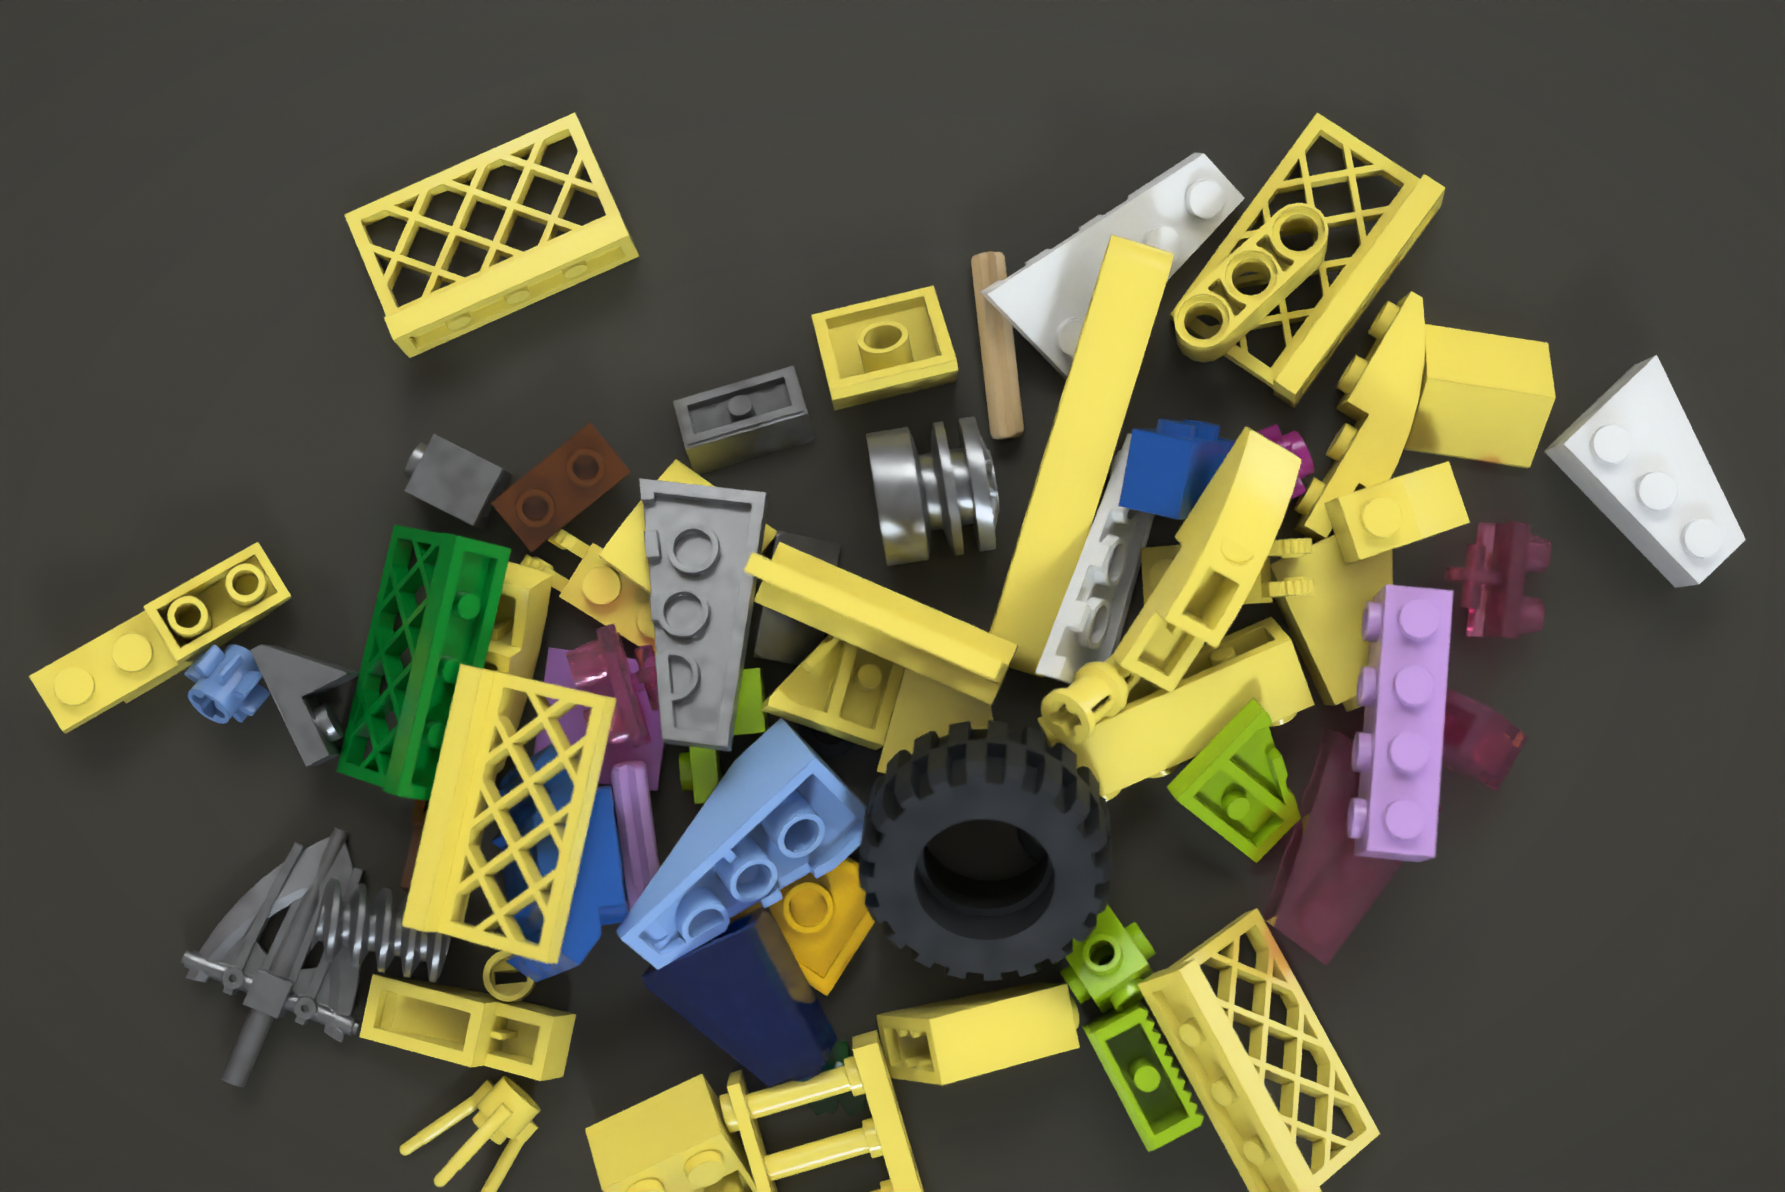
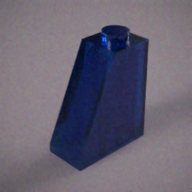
[641,907,837,1087]

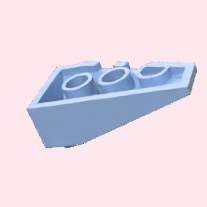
[616,717,867,970]

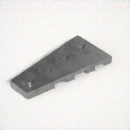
[639,478,769,751]

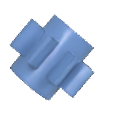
[184,644,270,724]

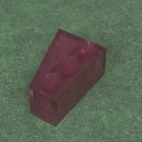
[1263,729,1443,966]

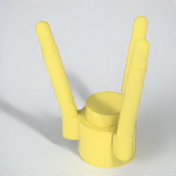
[399,1076,541,1192]

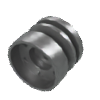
[866,416,1000,567]

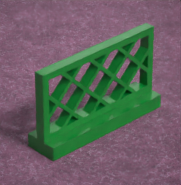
[336,524,511,801]

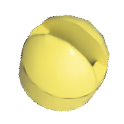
[483,951,535,1002]

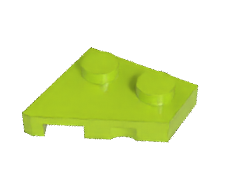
[1167,698,1301,863]

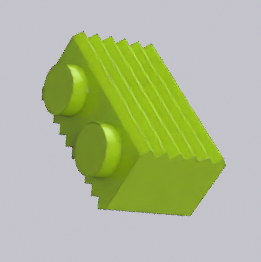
[1082,1001,1204,1152]

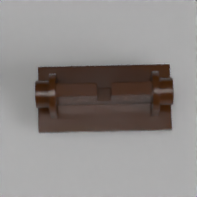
[490,422,631,553]

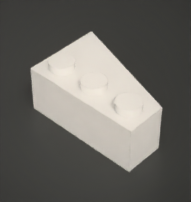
[1544,355,1746,588]

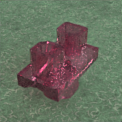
[1445,521,1552,639]
[566,624,660,748]

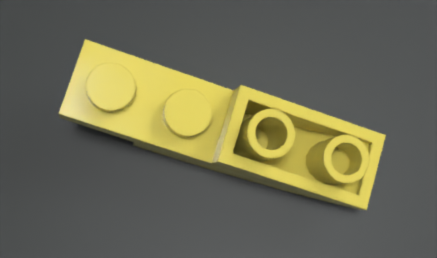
[1294,291,1425,542]
[1112,426,1302,693]
[29,542,292,734]

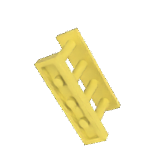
[719,1030,924,1192]

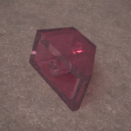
[1441,688,1528,792]

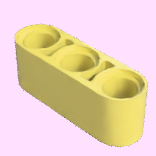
[1174,202,1329,363]

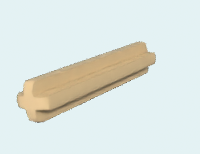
[971,252,1024,439]

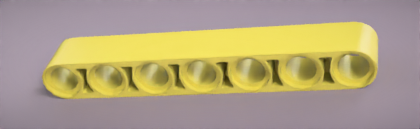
[989,234,1174,678]

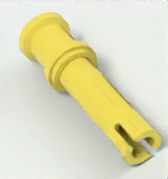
[1041,654,1144,745]

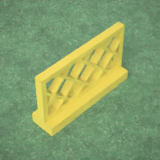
[344,113,639,358]
[1170,113,1445,408]
[744,542,1018,706]
[402,664,616,963]
[1137,908,1380,1192]

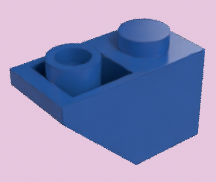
[1119,419,1236,520]

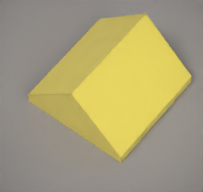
[811,285,959,411]
[1404,324,1556,468]

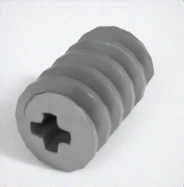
[311,877,451,983]

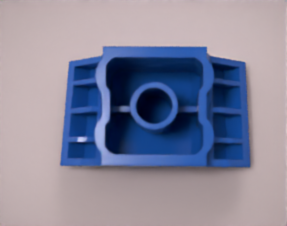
[491,744,629,983]

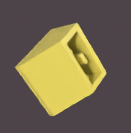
[585,1074,757,1192]

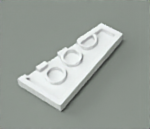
[1035,433,1155,685]

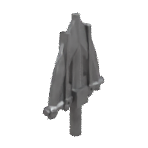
[181,827,366,1087]

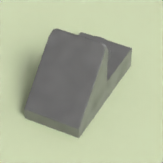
[250,644,359,766]

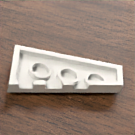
[980,153,1244,379]

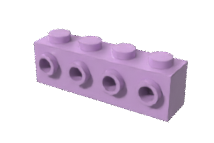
[1347,584,1453,862]

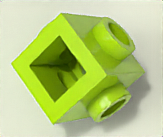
[1060,903,1156,1014]

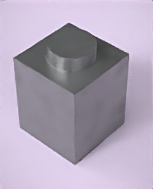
[404,434,512,530]

